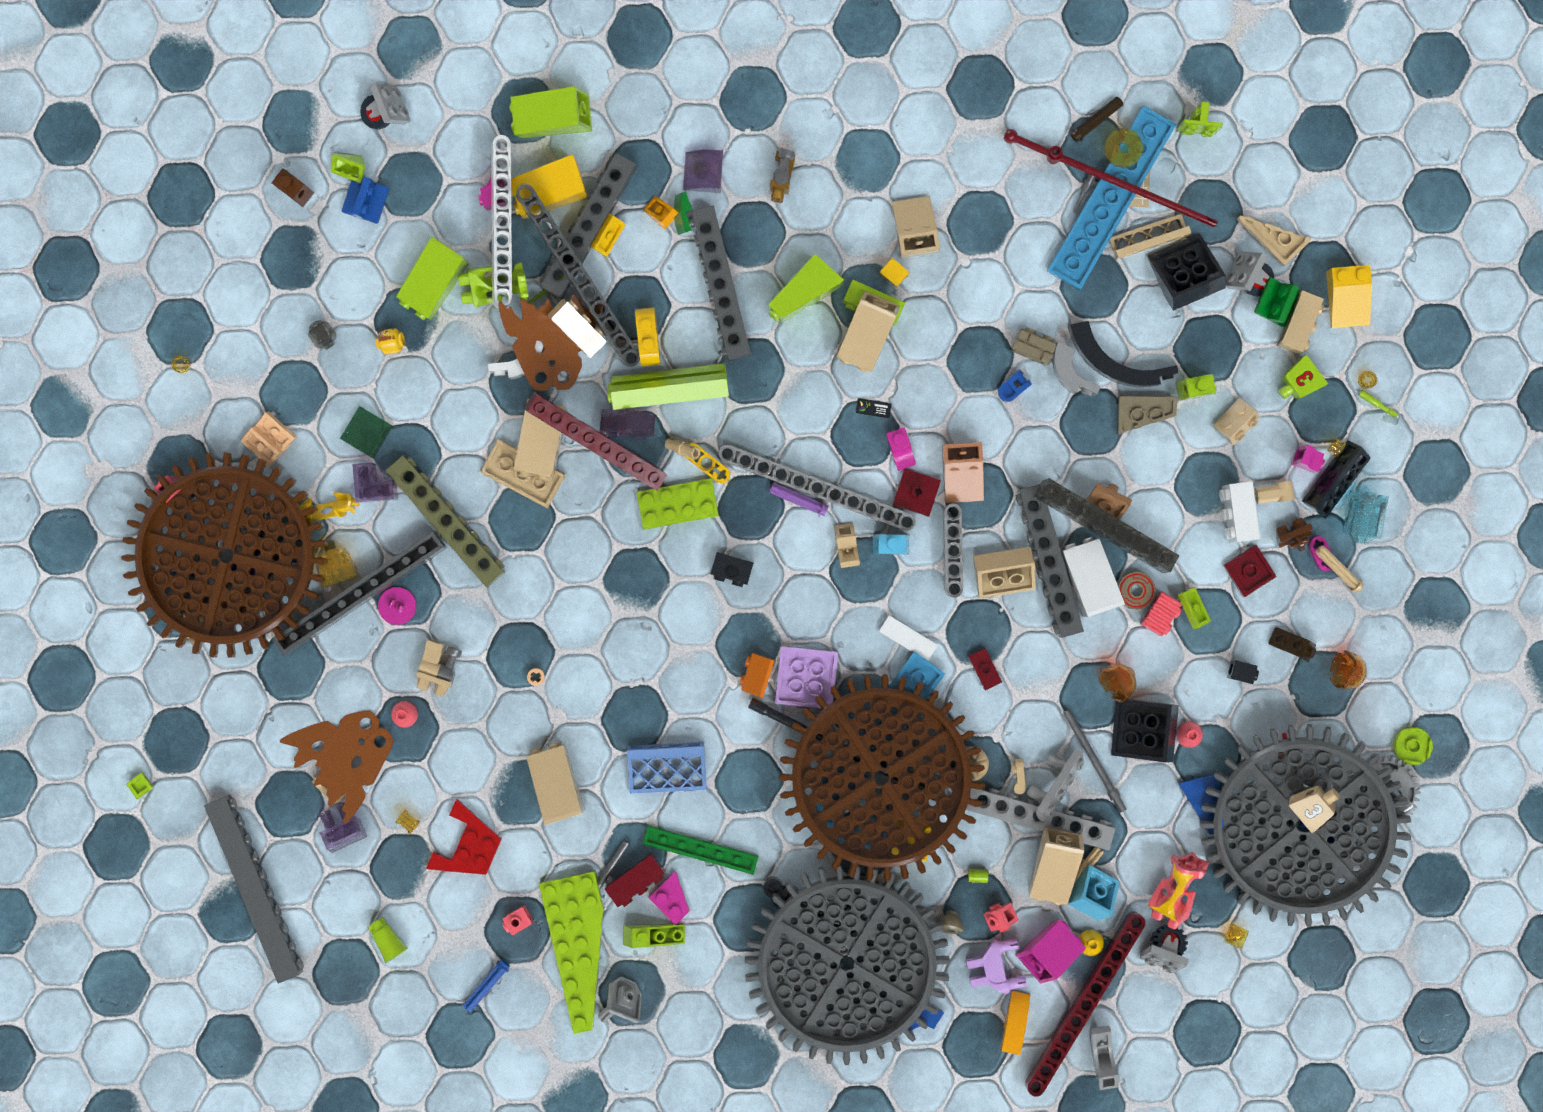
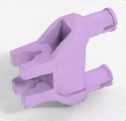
[966,937,1027,994]

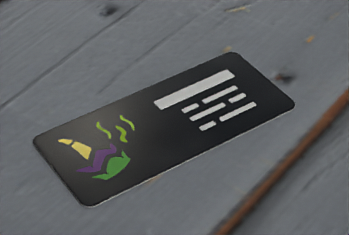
[856,398,892,418]

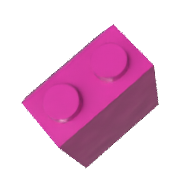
[1015,919,1086,984]

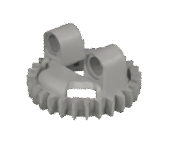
[1348,756,1421,824]

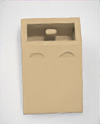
[892,196,940,259]

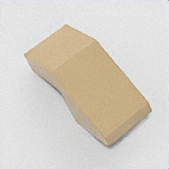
[834,523,860,568]

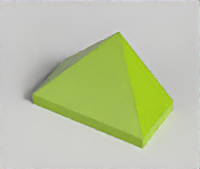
[331,153,365,183]

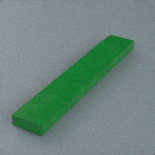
[643,825,759,875]

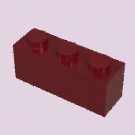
[604,853,666,907]

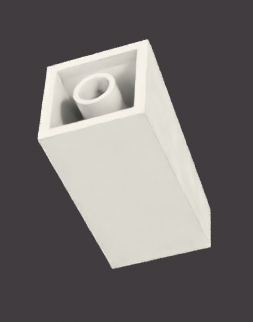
[1061,537,1125,617]

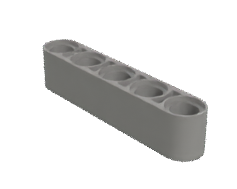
[943,504,963,598]

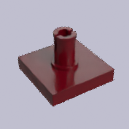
[893,469,941,517]

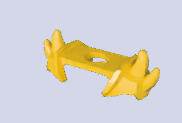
[300,492,360,525]

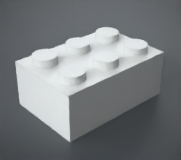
[1219,481,1260,543]

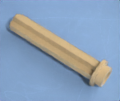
[1316,546,1364,593]

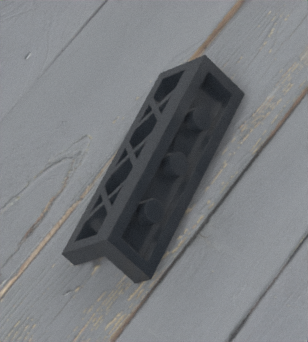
[1302,440,1371,519]

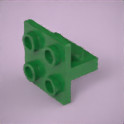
[1254,278,1299,327]

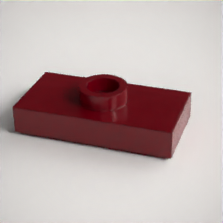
[968,648,1002,691]

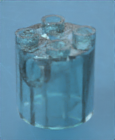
[1343,491,1389,544]

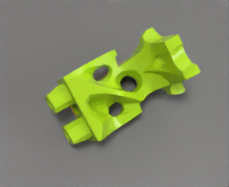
[457,262,529,308]

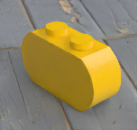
[635,307,661,367]

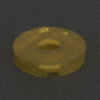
[1104,128,1143,168]

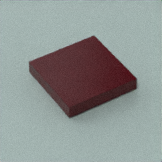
[1223,545,1277,597]

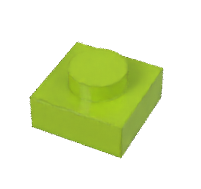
[126,772,155,799]

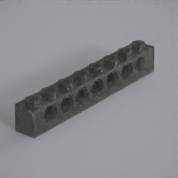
[1034,478,1180,573]

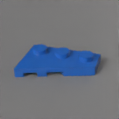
[1178,775,1224,835]

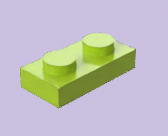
[1177,587,1211,630]

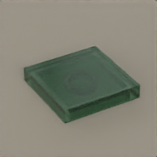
[340,406,393,459]

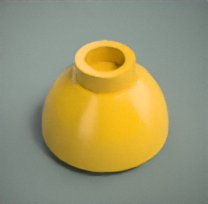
[1079,929,1104,956]

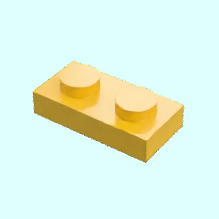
[590,214,626,257]

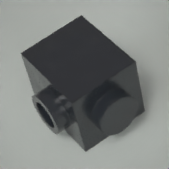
[1227,659,1259,684]

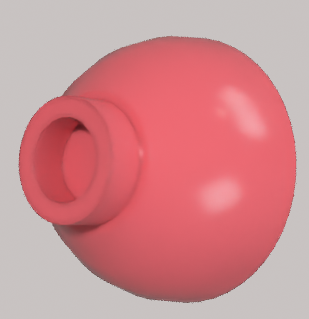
[391,701,418,728]
[1176,721,1203,748]

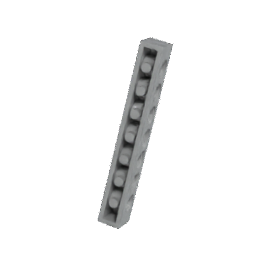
[966,788,1116,850]

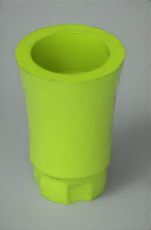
[367,917,408,964]

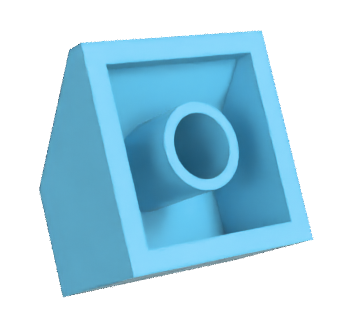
[1068,865,1120,921]

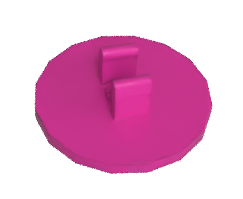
[378,587,416,625]

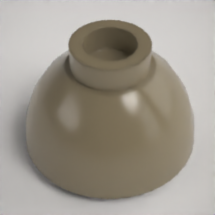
[939,911,963,934]

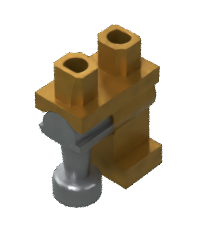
[770,149,795,203]

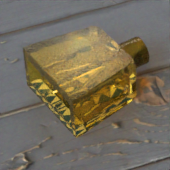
[318,540,361,588]

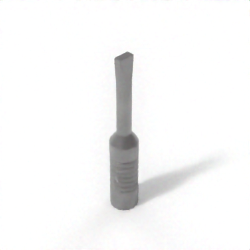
[1073,174,1096,213]

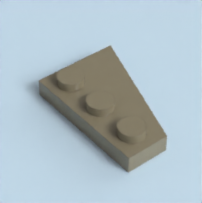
[1117,396,1177,435]

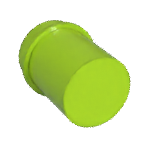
[968,868,989,883]

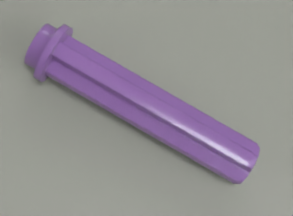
[769,483,829,517]

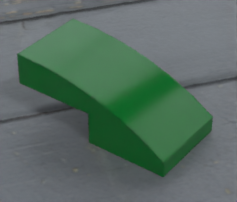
[674,191,692,235]

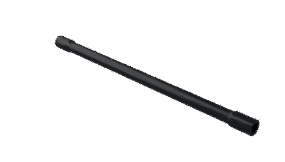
[748,698,936,802]

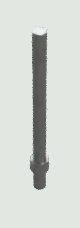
[1063,709,1127,813]

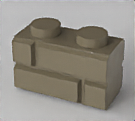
[1011,327,1057,366]

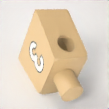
[1289,786,1340,833]

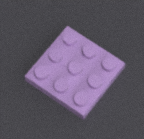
[775,646,838,709]

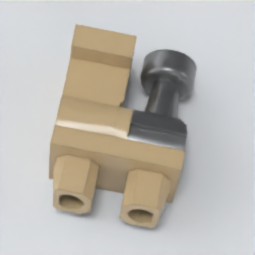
[416,640,462,697]

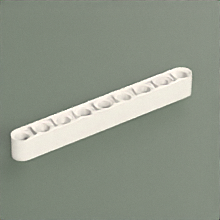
[491,135,512,308]

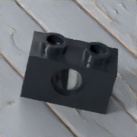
[710,552,754,588]

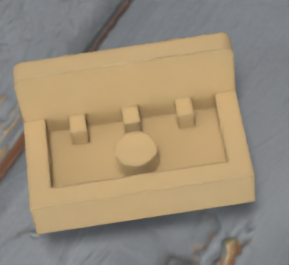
[1213,398,1259,445]

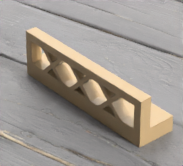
[1109,214,1191,260]

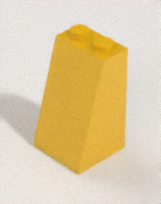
[511,154,588,219]

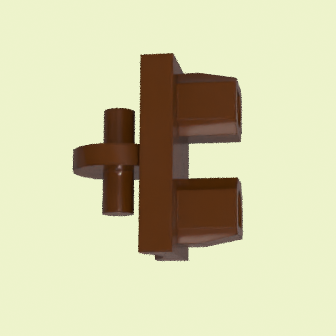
[1276,518,1313,552]

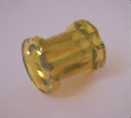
[395,810,421,835]

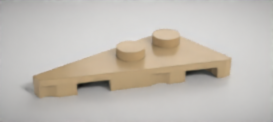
[1237,215,1311,267]

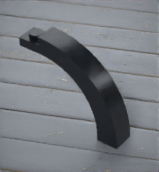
[1068,321,1179,387]

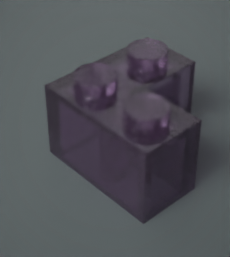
[600,409,656,440]
[352,462,398,504]

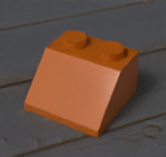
[739,653,774,698]

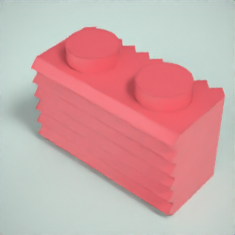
[1140,592,1182,636]

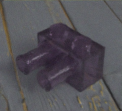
[319,803,368,853]

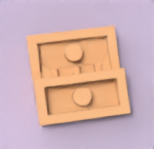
[241,411,297,467]

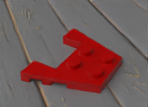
[426,799,502,875]

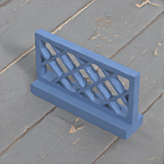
[627,742,707,794]

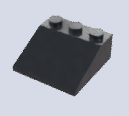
[1147,233,1226,311]
[1111,698,1179,763]

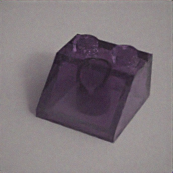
[683,149,724,193]

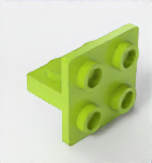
[1177,102,1223,137]

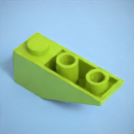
[623,924,685,948]

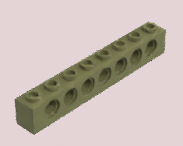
[385,456,505,587]

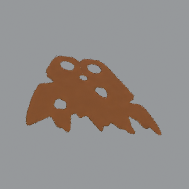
[499,294,602,391]
[280,711,393,823]

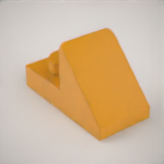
[643,196,678,229]

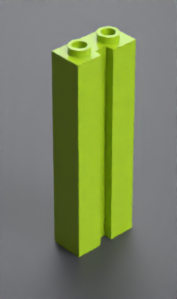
[608,363,729,410]

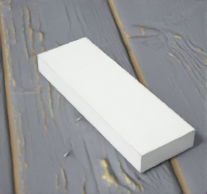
[879,615,938,661]

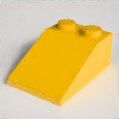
[1326,265,1372,328]

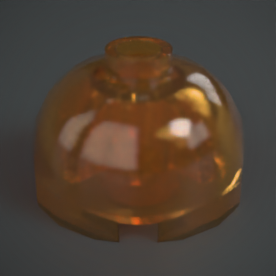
[1330,650,1367,690]
[1099,663,1137,702]

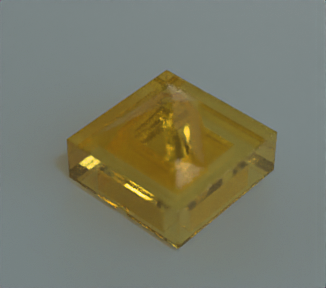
[1223,923,1249,949]

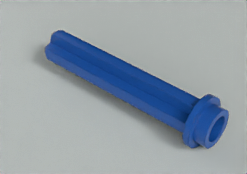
[463,959,510,1012]

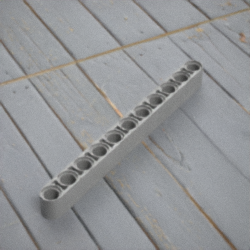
[719,445,916,531]

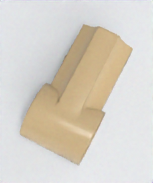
[1254,481,1295,504]

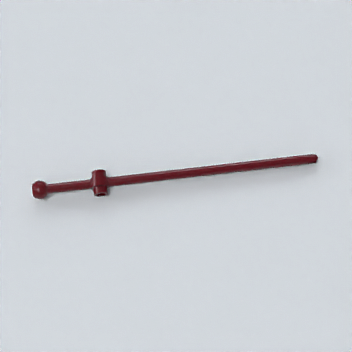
[1003,129,1218,227]

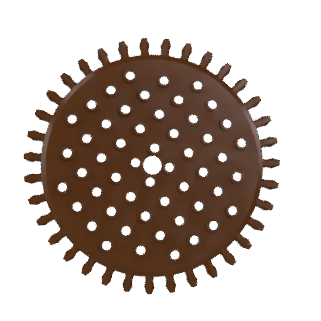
[121,452,328,658]
[778,674,985,882]

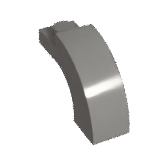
[1052,341,1100,397]
[1089,1026,1119,1090]

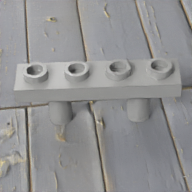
[1027,749,1085,822]

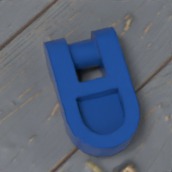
[998,370,1032,402]

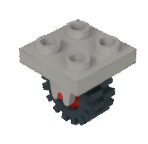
[1140,924,1189,973]

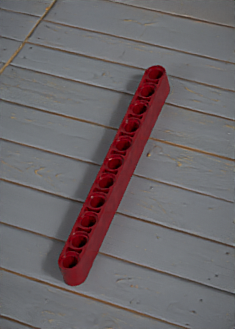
[1025,912,1146,1097]

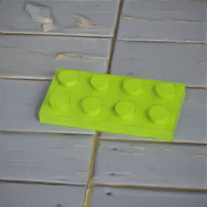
[637,478,719,530]

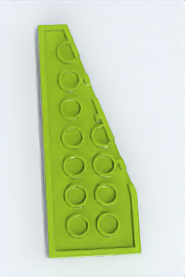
[539,870,604,1034]

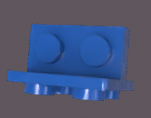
[342,177,389,224]

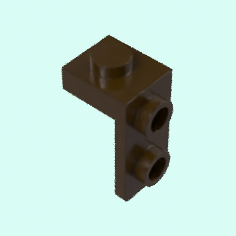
[1268,627,1316,663]

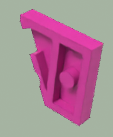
[649,871,690,925]

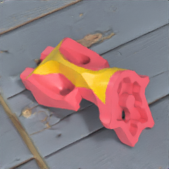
[1148,852,1209,929]

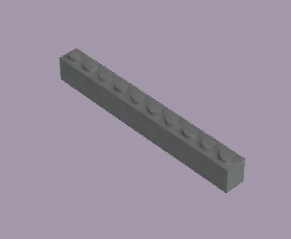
[272,531,447,655]
[204,795,304,984]

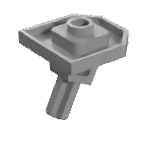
[598,976,642,1023]

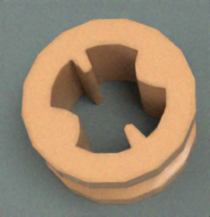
[527,668,545,686]

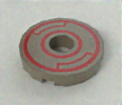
[1118,571,1156,610]

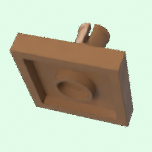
[1081,483,1132,526]

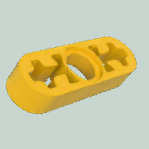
[685,442,730,484]

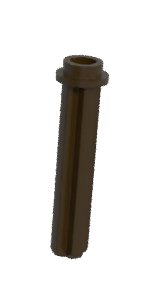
[1070,97,1123,142]

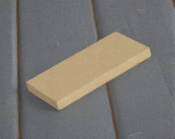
[480,439,566,509]

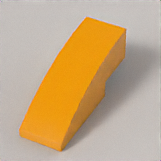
[1000,990,1031,1055]

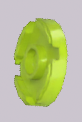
[1393,727,1433,765]

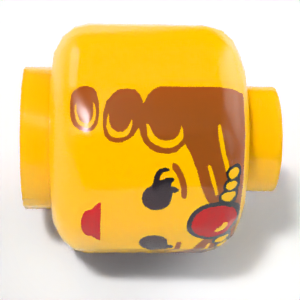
[375,328,405,355]

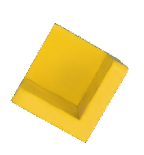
[879,258,910,287]

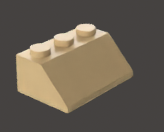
[973,547,1036,599]

